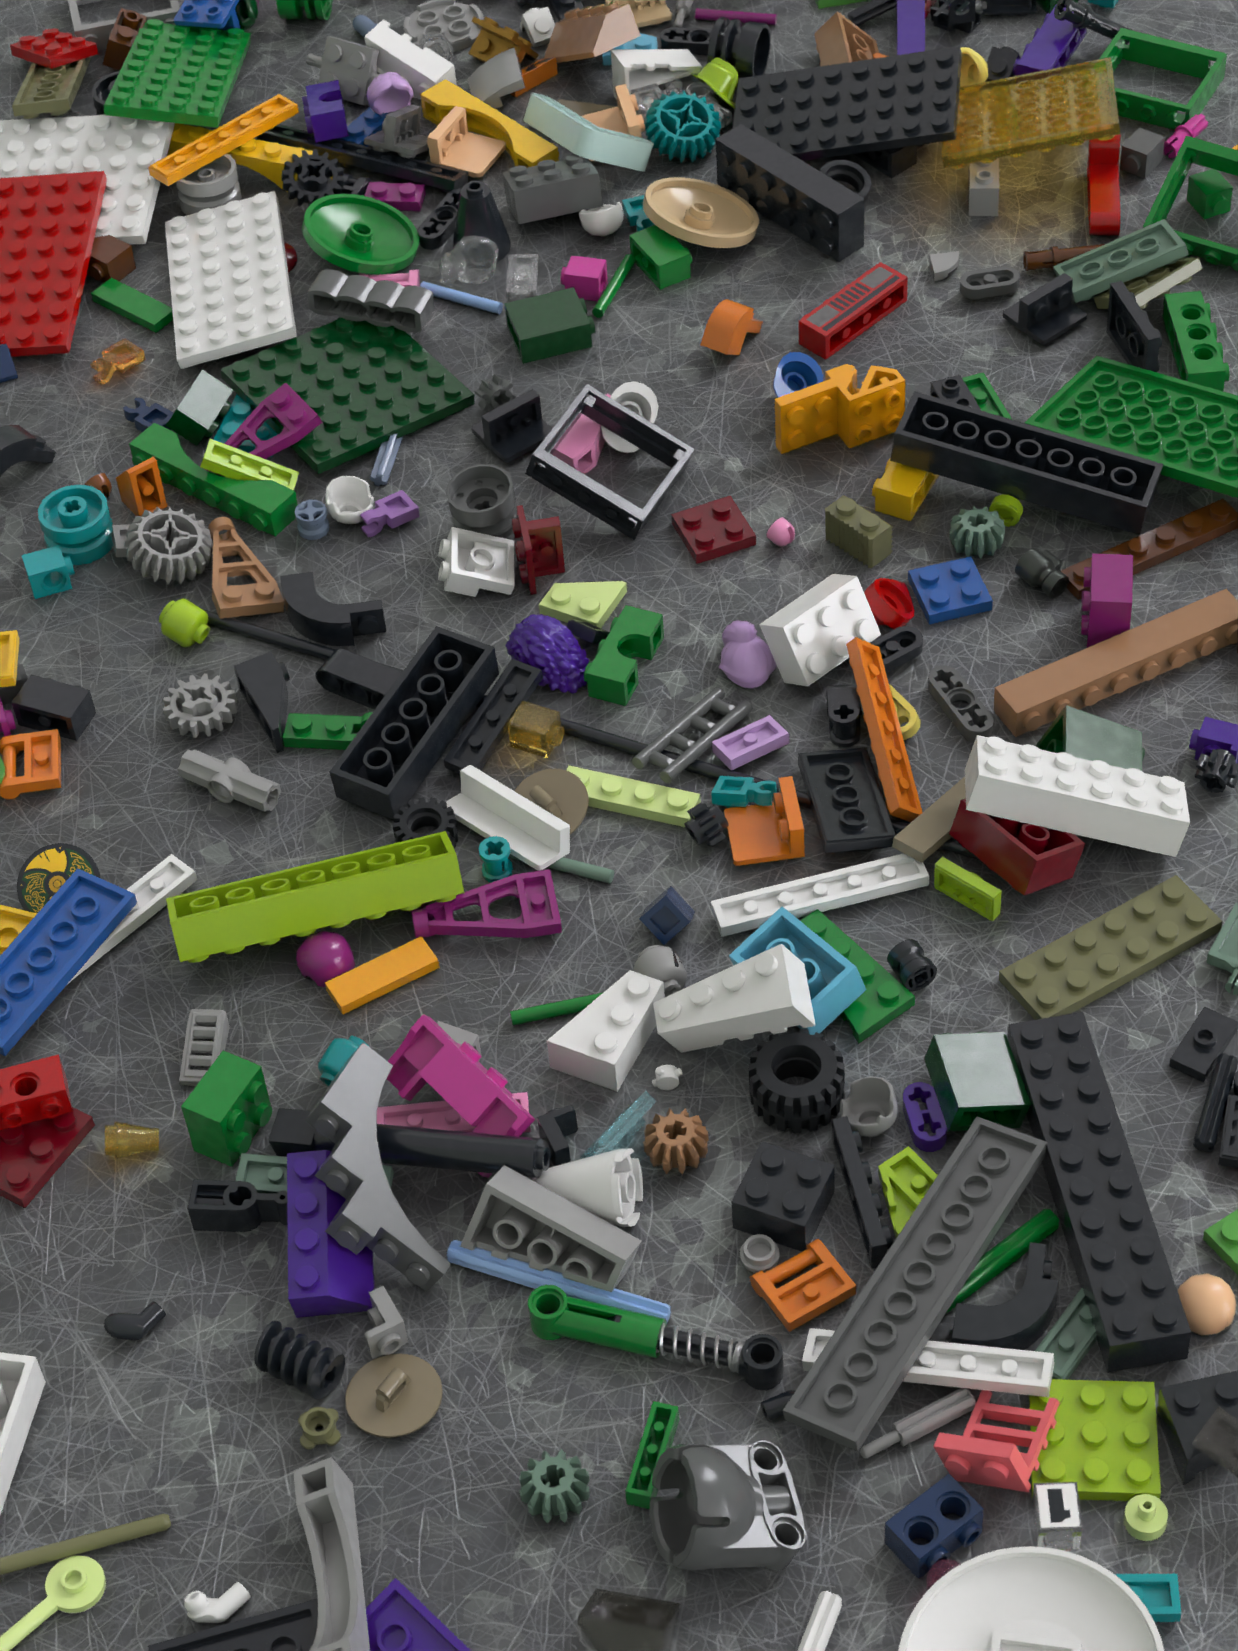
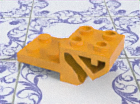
[775,364,905,454]

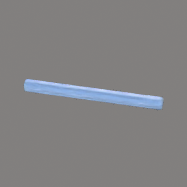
[446,1240,671,1323]

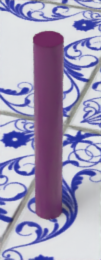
[695,8,777,25]

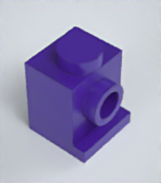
[1189,717,1238,763]

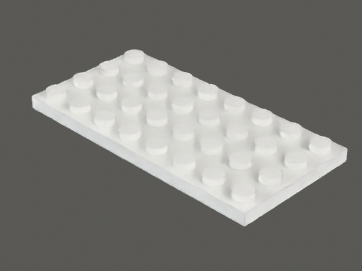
[165,191,297,369]

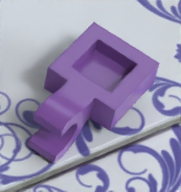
[360,490,419,537]

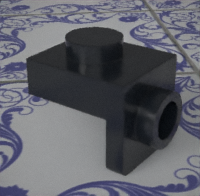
[985,47,1020,88]
[537,1105,578,1166]

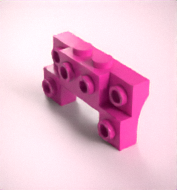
[386,1014,535,1178]

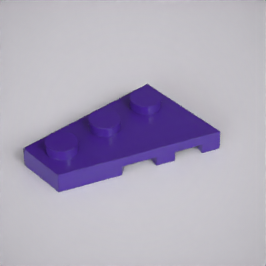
[366,1578,471,1651]

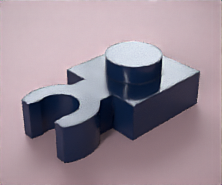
[123,397,174,432]

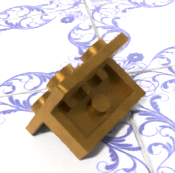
[468,17,539,64]

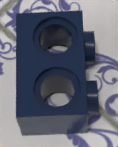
[884,1474,984,1579]

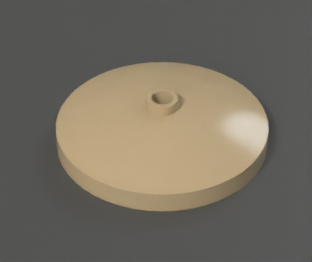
[643,177,759,248]

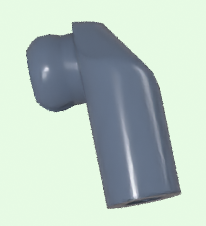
[353,15,390,37]

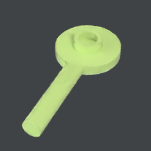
[0,1555,106,1651]

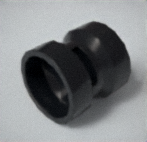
[887,939,937,991]

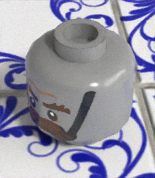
[633,945,687,997]

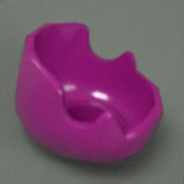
[296,931,355,987]

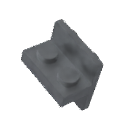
[364,104,429,158]

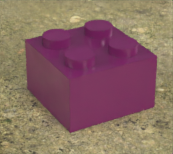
[1081,553,1133,648]

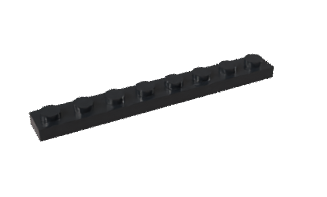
[257,124,468,193]

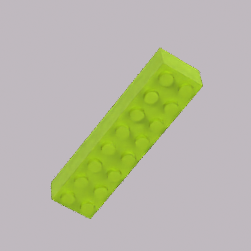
[166,831,465,963]

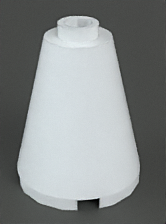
[532,1148,643,1227]

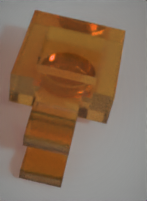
[90,338,145,385]

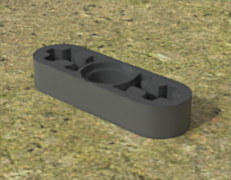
[928,665,994,743]

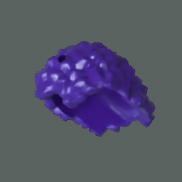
[505,614,589,694]

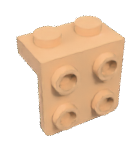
[582,84,645,161]
[427,106,506,178]

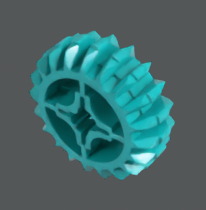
[644,90,721,163]

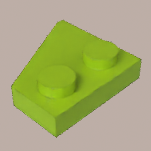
[878,1146,938,1238]

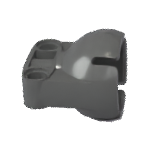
[650,1440,806,1571]

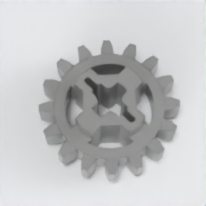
[163,673,238,738]

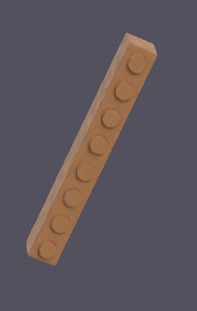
[994,589,1238,737]

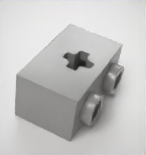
[969,151,999,216]

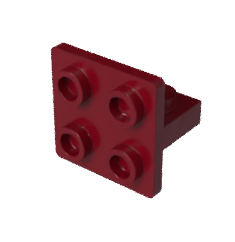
[512,505,565,595]

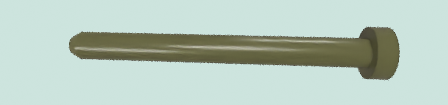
[0,1514,171,1582]

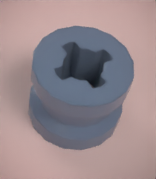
[295,500,330,540]

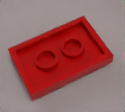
[10,28,98,69]

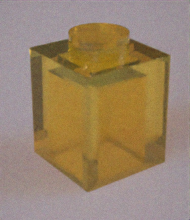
[508,701,564,758]

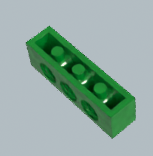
[1162,291,1230,391]

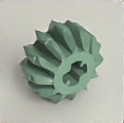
[949,505,1005,559]
[519,1449,590,1524]

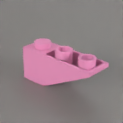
[552,393,611,474]

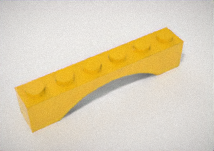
[420,79,559,168]
[167,123,313,192]

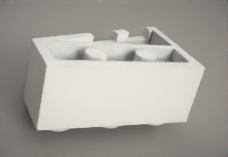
[364,19,457,100]
[547,970,665,1092]

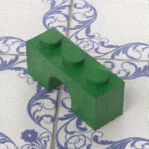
[584,605,664,706]

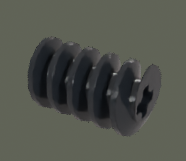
[254,1320,345,1399]

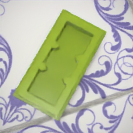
[934,856,1002,921]

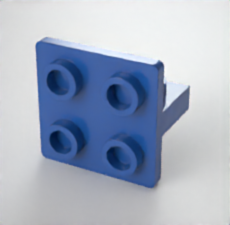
[173,0,241,30]

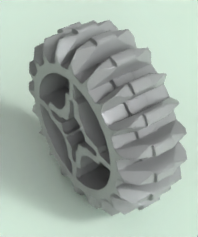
[124,506,213,585]

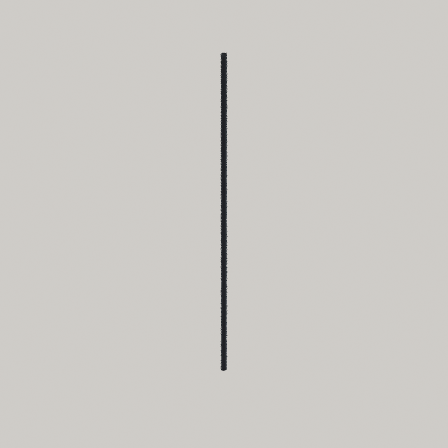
[203,609,981,861]

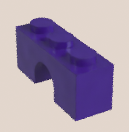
[302,80,349,142]

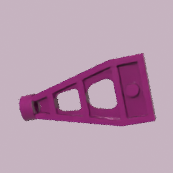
[199,383,322,478]
[411,869,562,938]

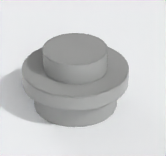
[740,1234,779,1273]

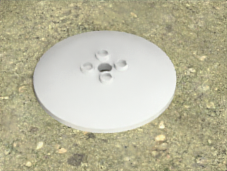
[898,1546,1164,1651]

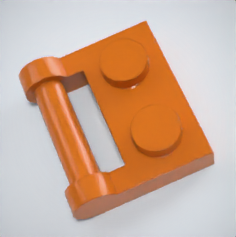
[0,729,61,799]
[750,1239,856,1332]

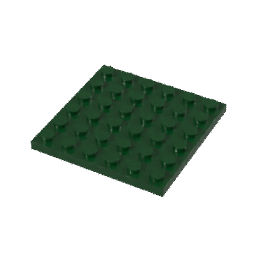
[221,317,475,474]

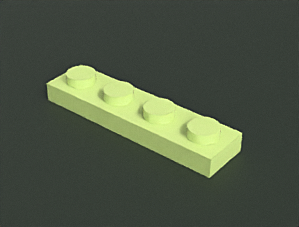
[567,766,701,828]

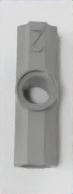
[178,749,281,812]

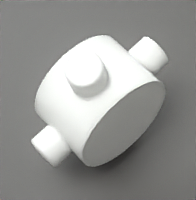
[652,1065,683,1090]

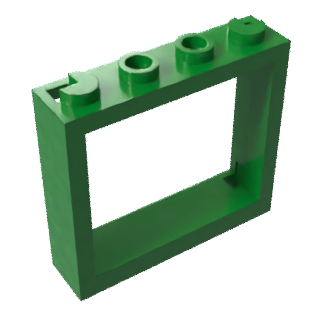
[1081,28,1227,130]
[1143,136,1238,271]

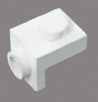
[520,7,555,48]

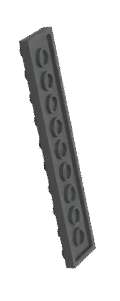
[783,1116,1047,1451]

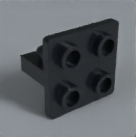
[1003,273,1087,345]
[471,389,552,463]

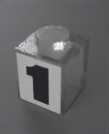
[1032,1482,1082,1552]

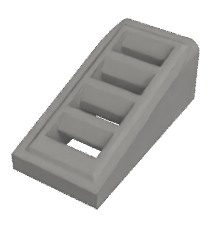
[179,1009,230,1086]

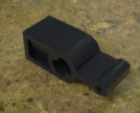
[187,1179,288,1232]

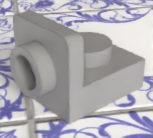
[364,1286,409,1359]

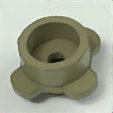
[298,1407,341,1449]

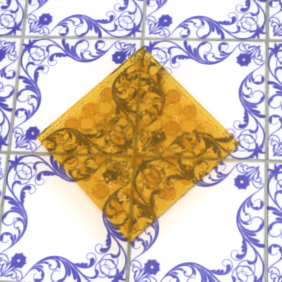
[942,57,1121,169]

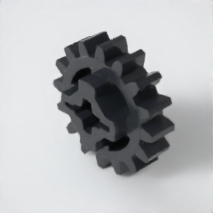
[281,149,344,207]

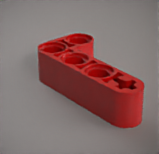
[1087,130,1120,236]

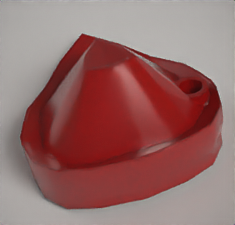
[864,578,914,630]

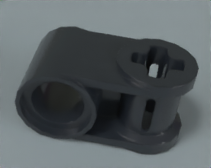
[826,684,862,747]

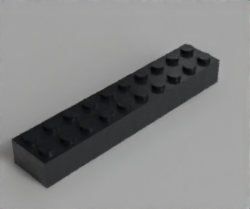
[1008,1012,1191,1373]

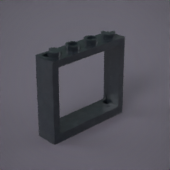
[525,384,695,540]

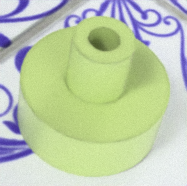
[1124,1494,1168,1541]

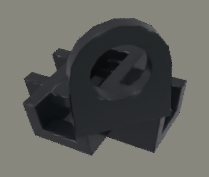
[930,0,983,33]

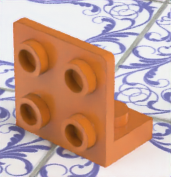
[724,776,805,866]

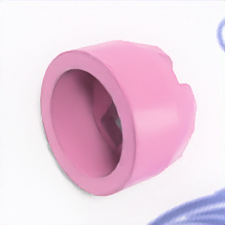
[766,517,795,546]

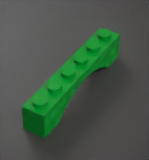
[129,423,298,537]

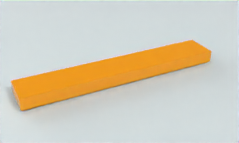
[149,94,299,186]

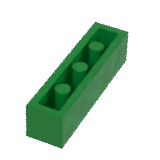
[625,1401,679,1509]

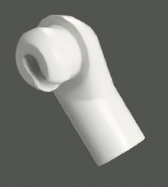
[184,1582,251,1623]

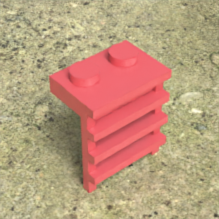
[933,1390,1060,1493]

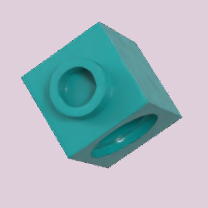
[22,545,75,599]

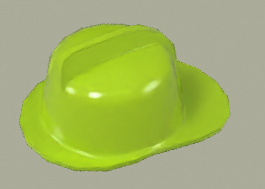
[691,58,738,108]

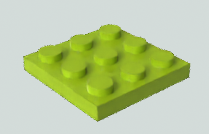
[1029,1379,1161,1501]

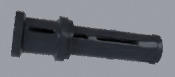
[1054,0,1133,45]

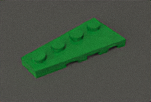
[800,909,915,1044]

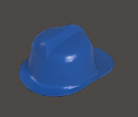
[773,352,823,398]

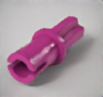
[1163,114,1208,158]

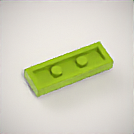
[200,439,299,491]

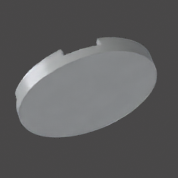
[403,0,484,54]

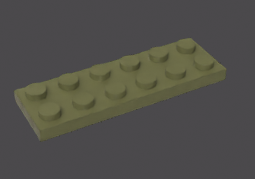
[12,57,91,119]
[999,875,1223,1020]

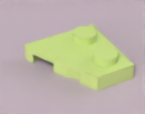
[539,581,627,628]

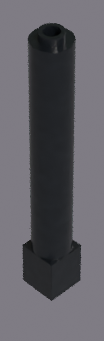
[268,1108,550,1178]

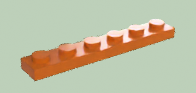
[846,637,923,822]

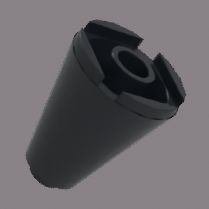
[452,181,511,266]

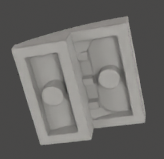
[468,48,525,109]

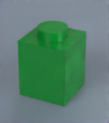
[1187,169,1233,219]

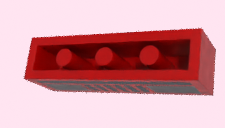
[798,262,908,360]

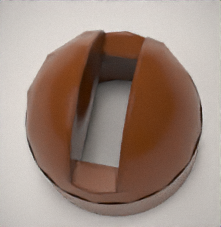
[84,473,112,498]

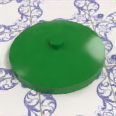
[302,194,419,275]

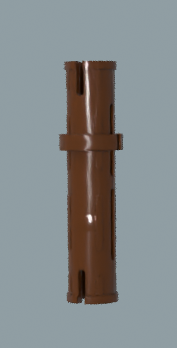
[1023,244,1104,271]

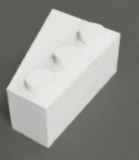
[611,49,702,110]

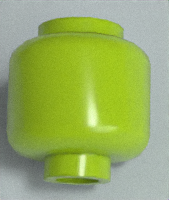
[159,598,210,648]

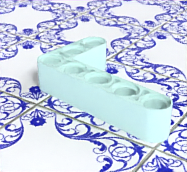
[523,93,654,172]

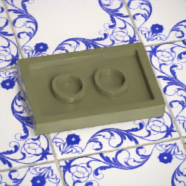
[1094,258,1202,310]

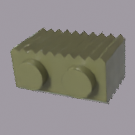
[825,495,893,568]

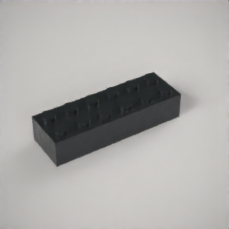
[716,124,864,262]
[329,626,499,820]

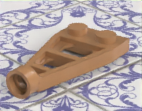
[208,517,284,619]

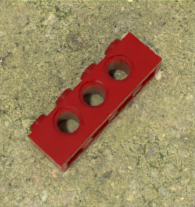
[0,1054,73,1130]

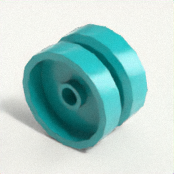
[38,484,113,565]

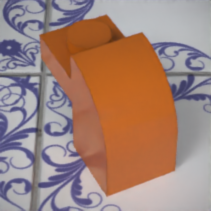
[700,299,763,356]

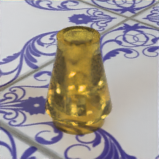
[105,1121,159,1159]

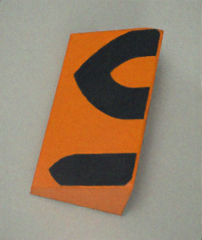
[510,57,558,98]

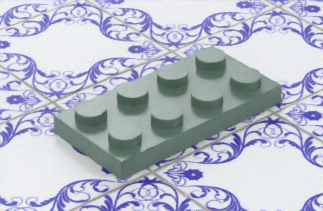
[1053,219,1189,303]

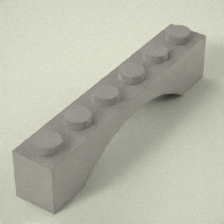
[293,1457,370,1651]

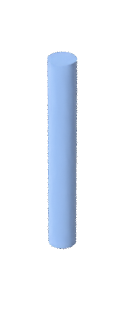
[420,281,503,314]

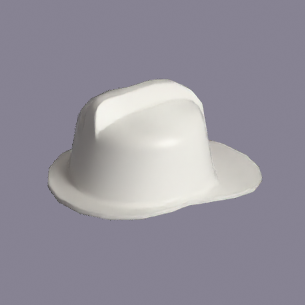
[601,381,658,453]

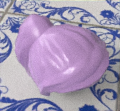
[366,71,413,115]
[719,620,777,688]

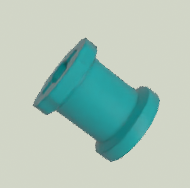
[478,836,513,883]

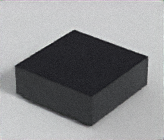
[567,619,610,644]

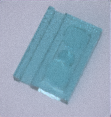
[580,1091,657,1159]

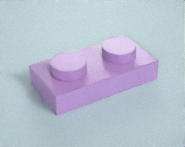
[712,715,789,771]

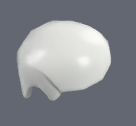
[579,202,624,236]
[325,476,374,524]

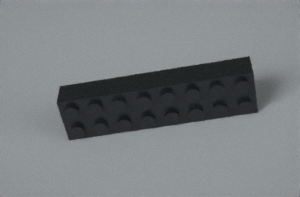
[890,391,1163,535]

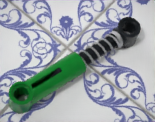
[528,1285,784,1390]

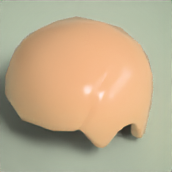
[1177,1273,1237,1336]

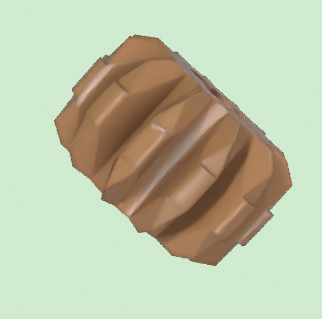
[643,1108,709,1175]

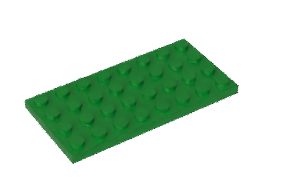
[104,19,251,128]
[1024,355,1238,498]

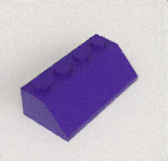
[287,1150,375,1318]

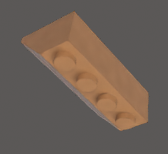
[544,1,641,63]
[814,11,879,66]

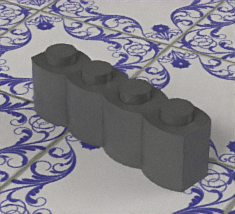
[307,270,434,332]

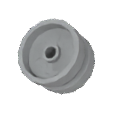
[175,154,242,215]

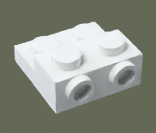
[438,527,515,597]

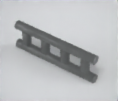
[632,687,753,783]

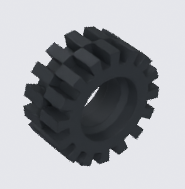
[392,797,458,849]

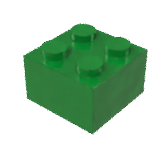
[181,1051,272,1167]

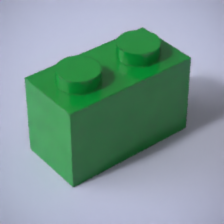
[629,225,692,290]

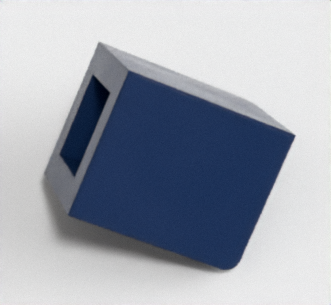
[639,886,695,945]

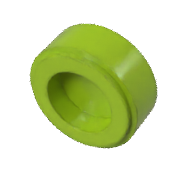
[989,494,1023,527]

